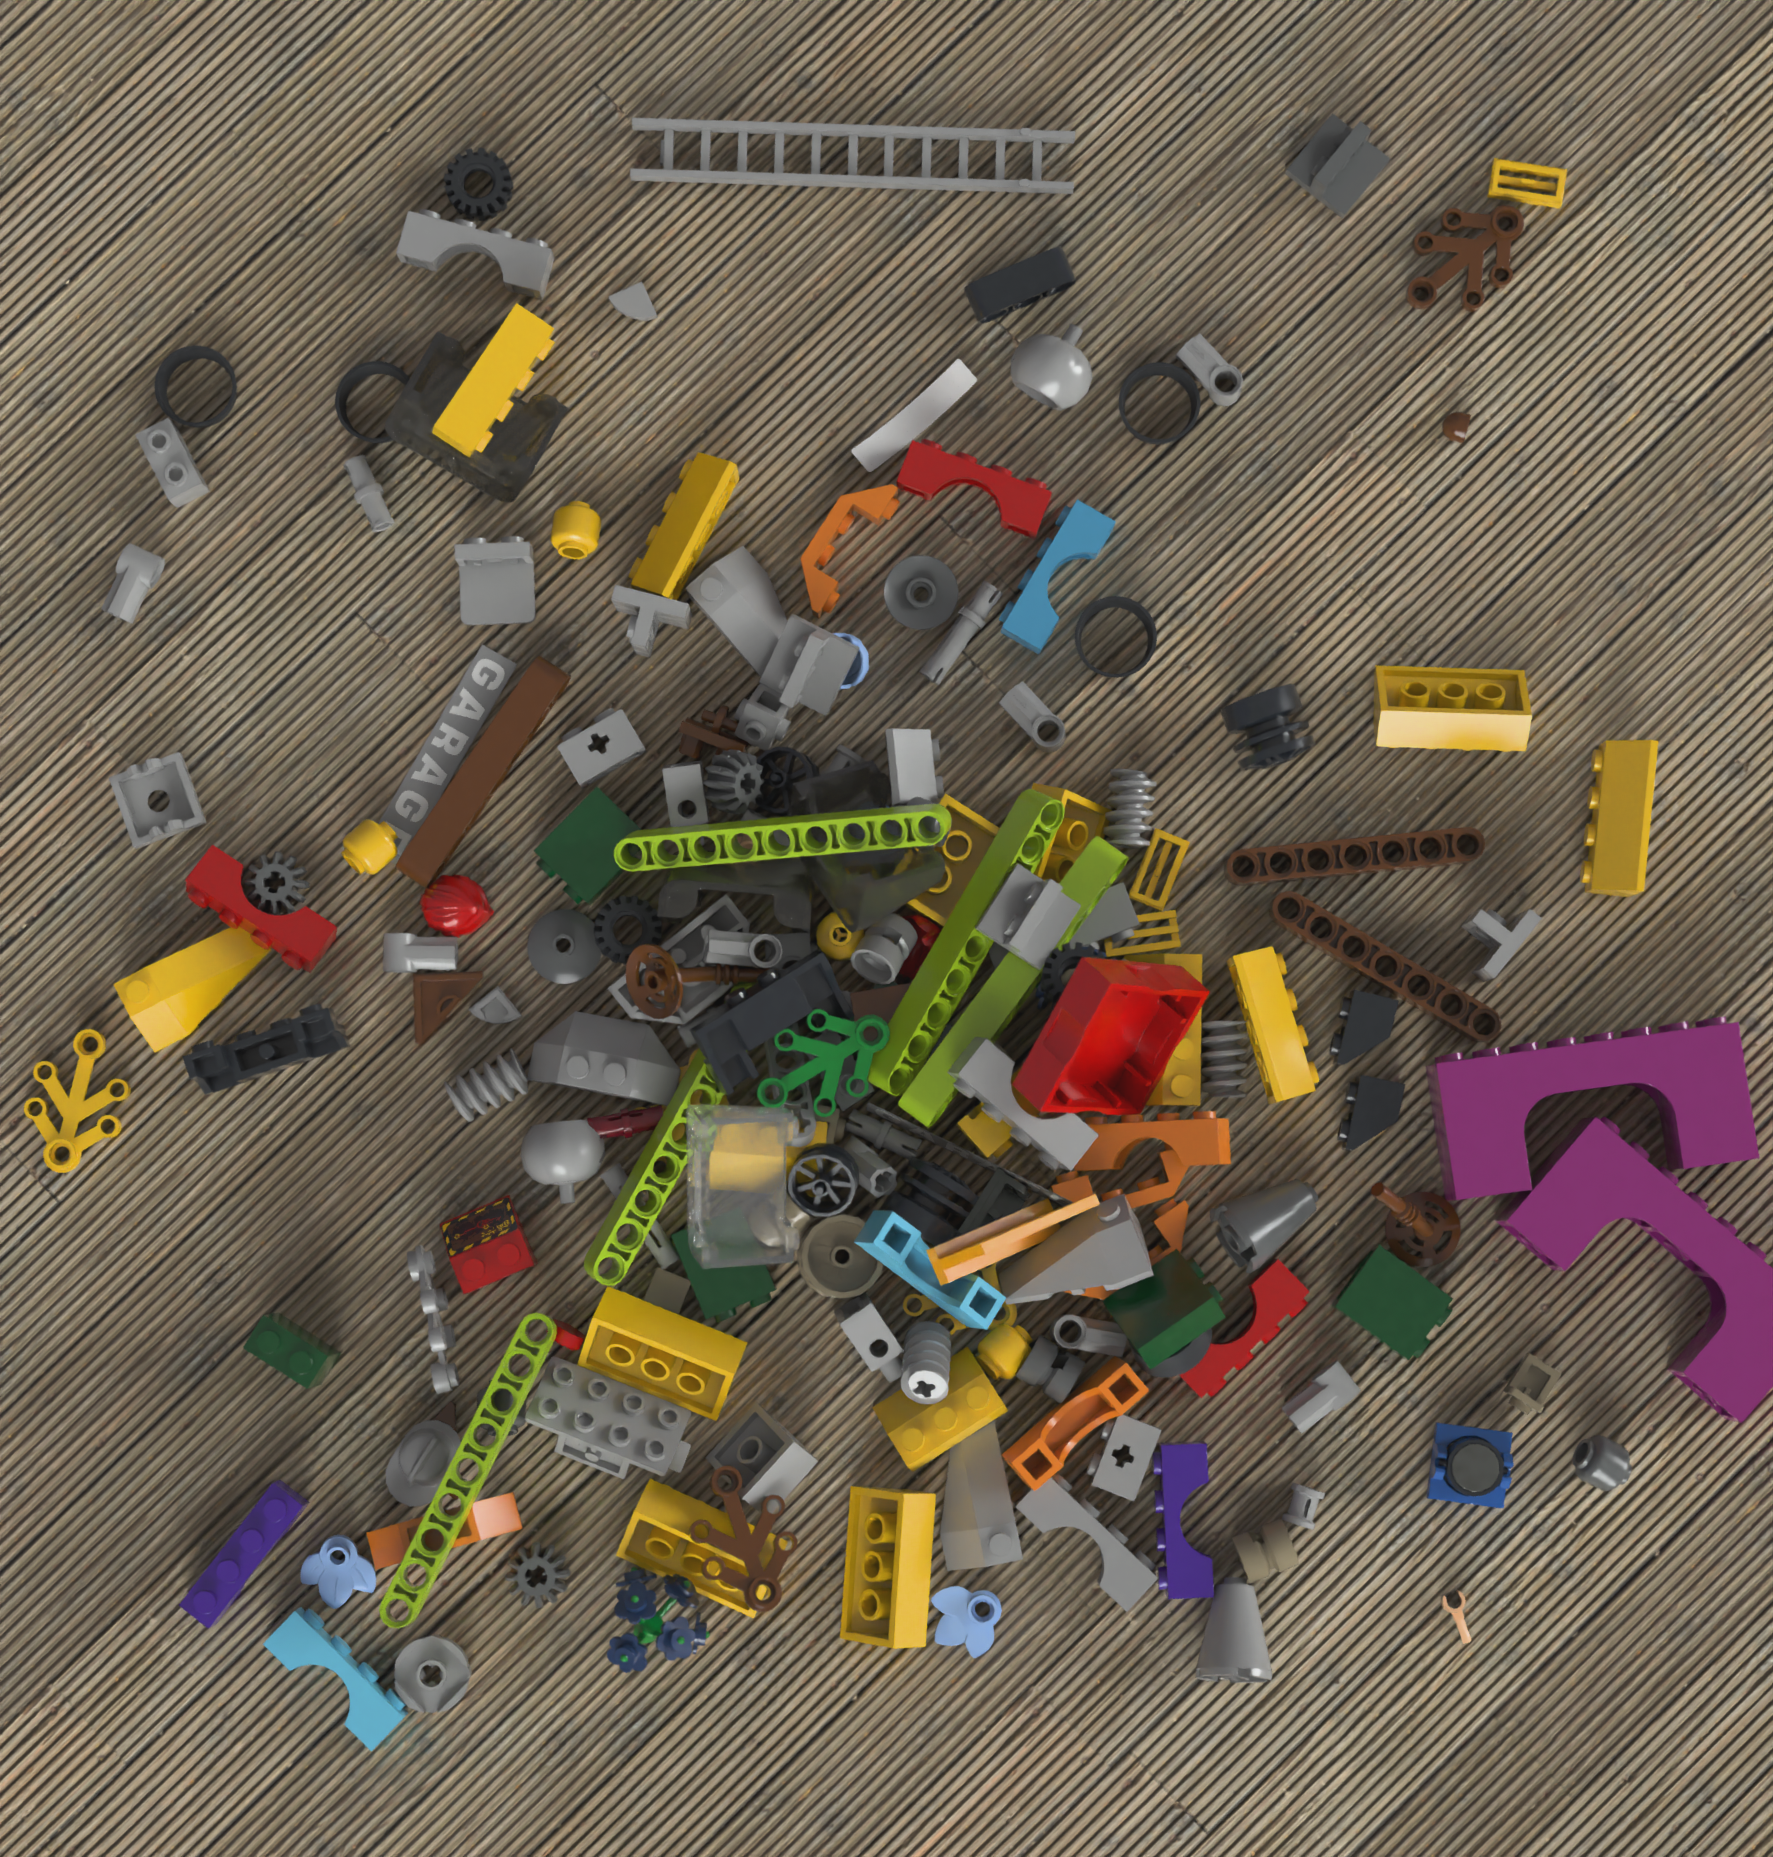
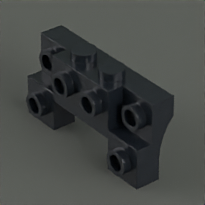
[689,950,854,1095]
[183,1004,351,1095]

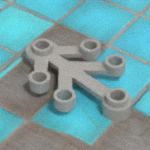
[407,1245,459,1394]

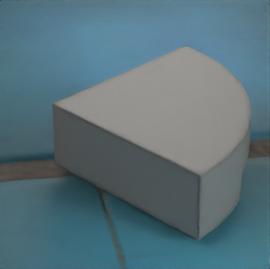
[608,282,658,321]
[468,986,522,1024]

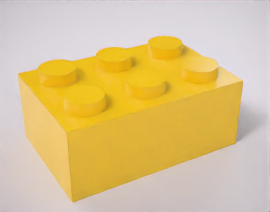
[885,793,1000,929]

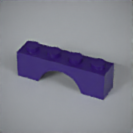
[1152,1441,1214,1599]
[179,1480,310,1629]

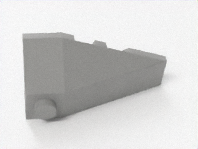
[685,546,788,678]
[999,1194,1154,1305]
[940,1420,1023,1571]

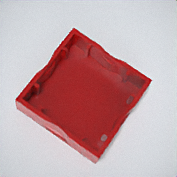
[1012,957,1210,1115]

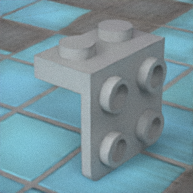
[454,536,536,625]

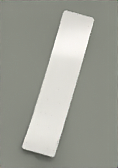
[851,359,977,472]

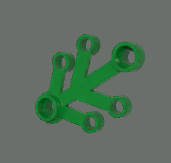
[757,1009,890,1117]

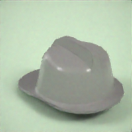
[386,1420,461,1506]

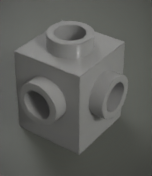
[734,683,791,751]

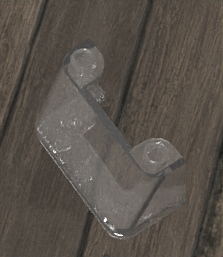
[686,1104,799,1269]

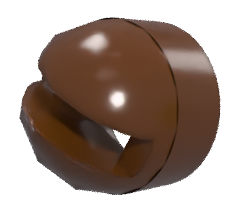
[1442,412,1471,443]

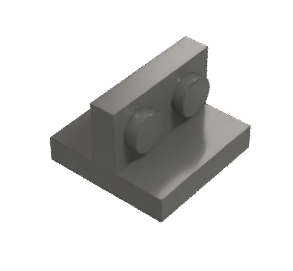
[1285,113,1390,219]

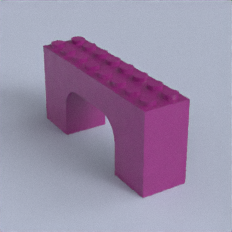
[1426,1016,1759,1200]
[1495,1116,1773,1423]

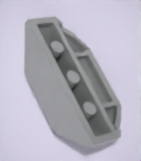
[607,894,750,1024]
[527,1011,681,1106]

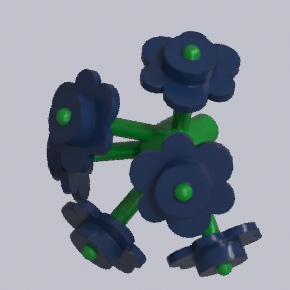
[607,1567,710,1673]

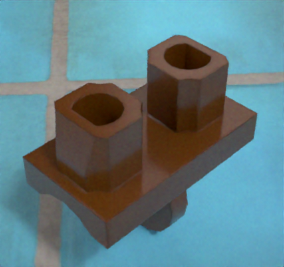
[678,705,749,765]

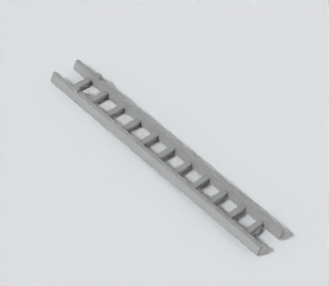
[630,118,1075,194]

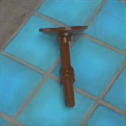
[626,944,778,1019]
[1371,1182,1461,1267]

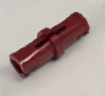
[587,1105,663,1139]

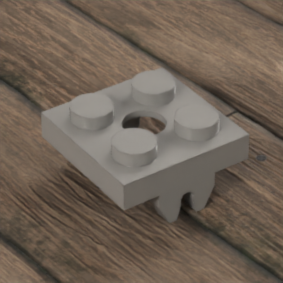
[109,752,207,849]

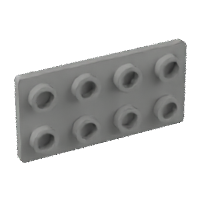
[525,1356,691,1479]

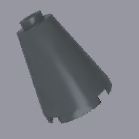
[1210,1179,1318,1274]

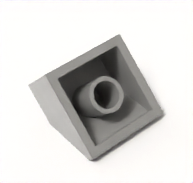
[885,728,944,807]
[706,1402,819,1513]

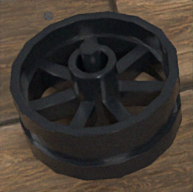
[755,747,821,817]
[788,1143,859,1217]

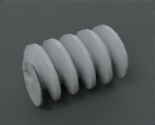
[1103,769,1157,849]
[1201,1020,1247,1098]
[444,1048,528,1122]
[900,1321,952,1404]

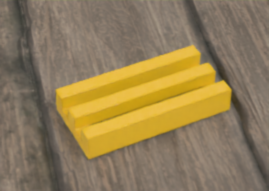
[1487,158,1567,209]
[1128,828,1190,912]
[1104,910,1181,958]

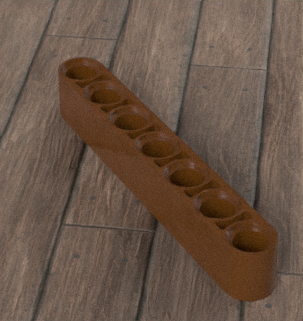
[395,655,571,889]
[1224,827,1485,886]
[1269,891,1502,1042]

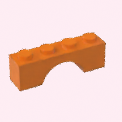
[1074,1111,1231,1171]
[1001,1356,1149,1491]

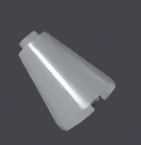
[1196,1577,1272,1683]

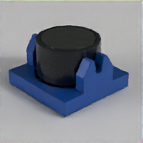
[1426,1422,1514,1509]

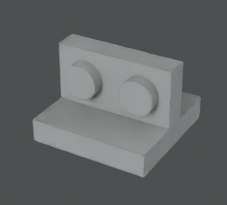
[611,585,692,658]
[759,614,860,716]
[975,864,1081,970]
[1461,909,1542,982]

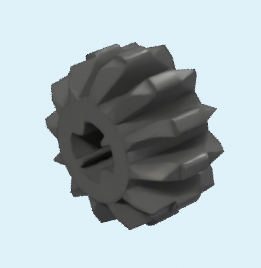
[702,749,765,814]
[244,851,310,915]
[505,1542,571,1608]

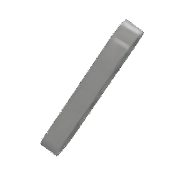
[764,1021,816,1147]

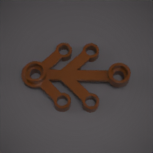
[1406,205,1524,312]
[689,1466,798,1612]

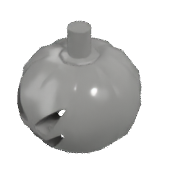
[1011,324,1092,410]
[520,1120,605,1204]

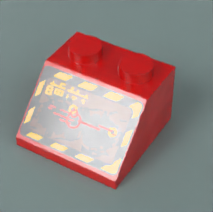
[439,1195,538,1294]

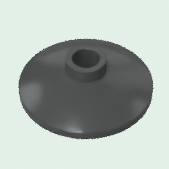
[884,555,958,630]
[527,909,602,984]

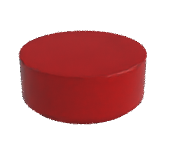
[546,1319,586,1350]

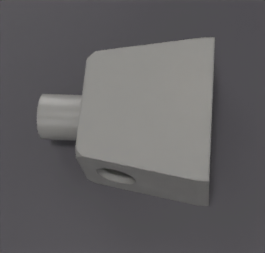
[662,760,710,845]
[834,1292,904,1382]

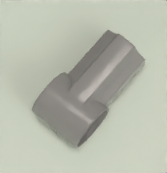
[1176,333,1243,406]
[101,543,165,624]
[999,681,1066,753]
[703,929,783,968]
[383,933,458,973]
[831,1135,897,1198]
[1050,1314,1127,1357]
[1281,1360,1361,1434]

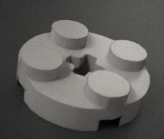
[394,1634,472,1713]

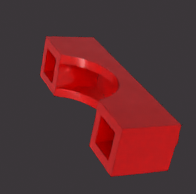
[896,439,1052,540]
[185,845,337,973]
[1178,1258,1310,1398]

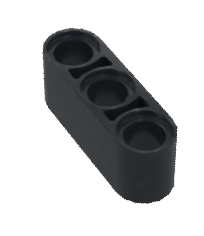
[964,247,1077,324]

